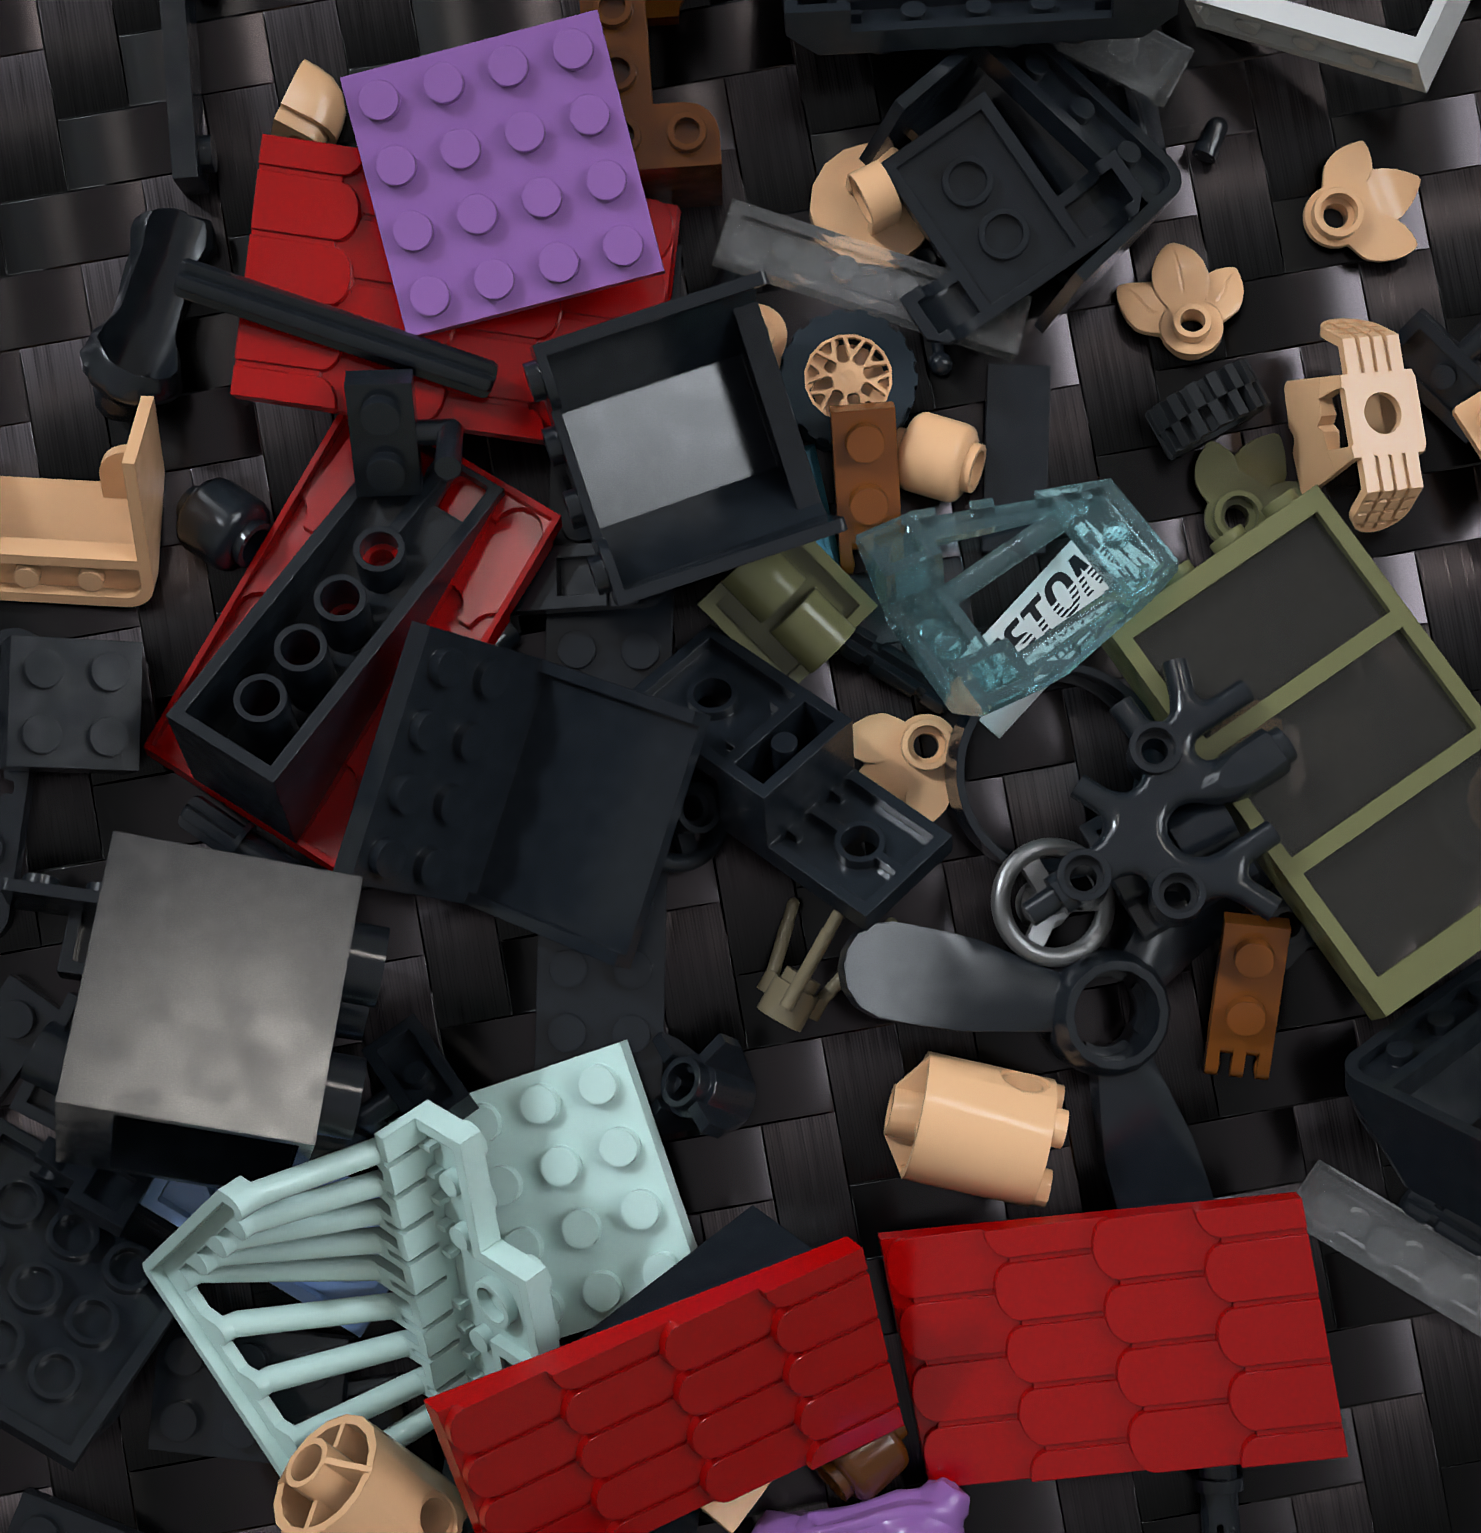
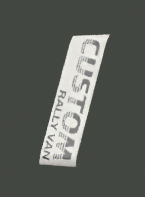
[944,524,1146,739]

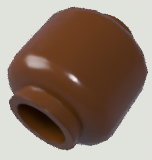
[815,1425,909,1501]

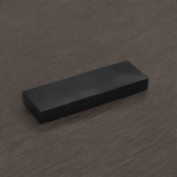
[980,363,1051,556]

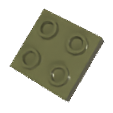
[697,541,878,683]

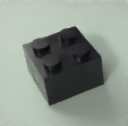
[0,635,143,775]

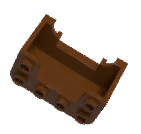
[579,0,723,208]

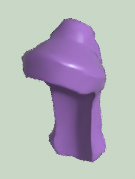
[751,1477,970,1533]

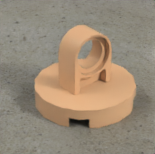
[809,143,925,272]

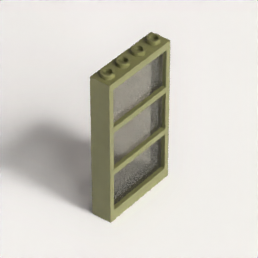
[1098,485,1481,1021]

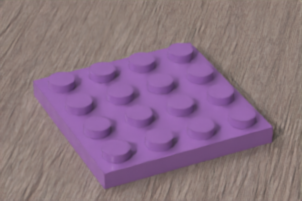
[340,10,665,337]

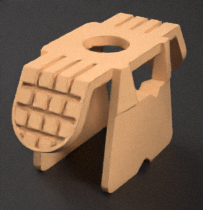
[1284,318,1426,532]

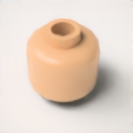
[897,412,987,503]

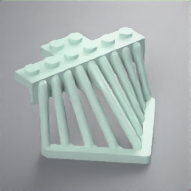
[142,1099,561,1477]

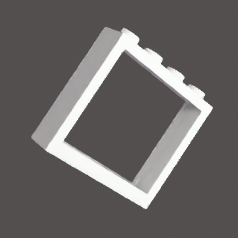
[1184,0,1471,93]

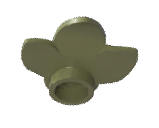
[1194,433,1302,541]

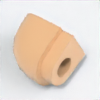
[271,59,346,144]

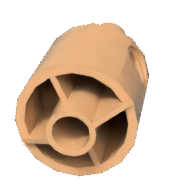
[884,1051,1069,1208]
[273,1414,468,1533]

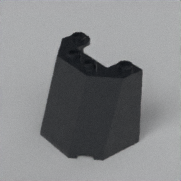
[522,270,848,606]

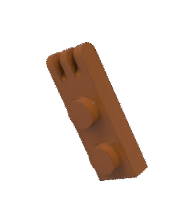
[829,401,904,575]
[1203,912,1291,1081]

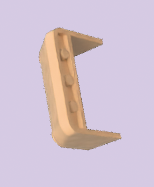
[0,396,165,607]

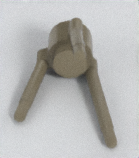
[757,897,897,1032]

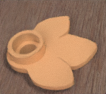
[1303,141,1421,263]
[1116,243,1244,360]
[853,713,953,822]

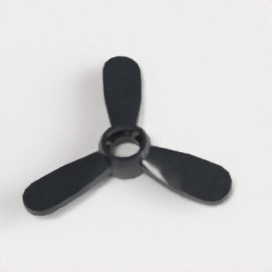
[837,792,1290,1210]

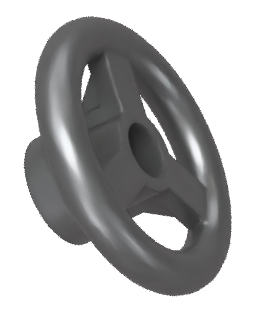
[991,838,1115,967]

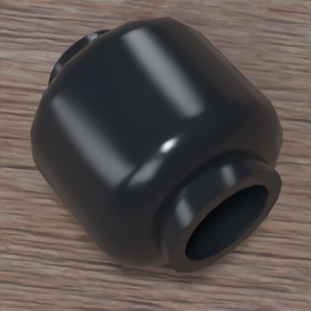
[176,477,271,572]

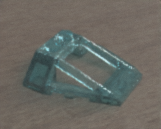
[856,478,1178,717]

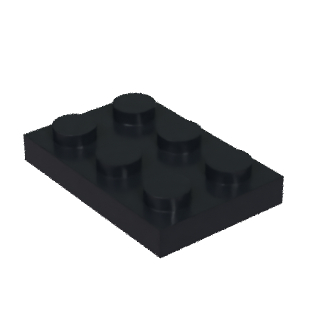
[148,1319,355,1464]

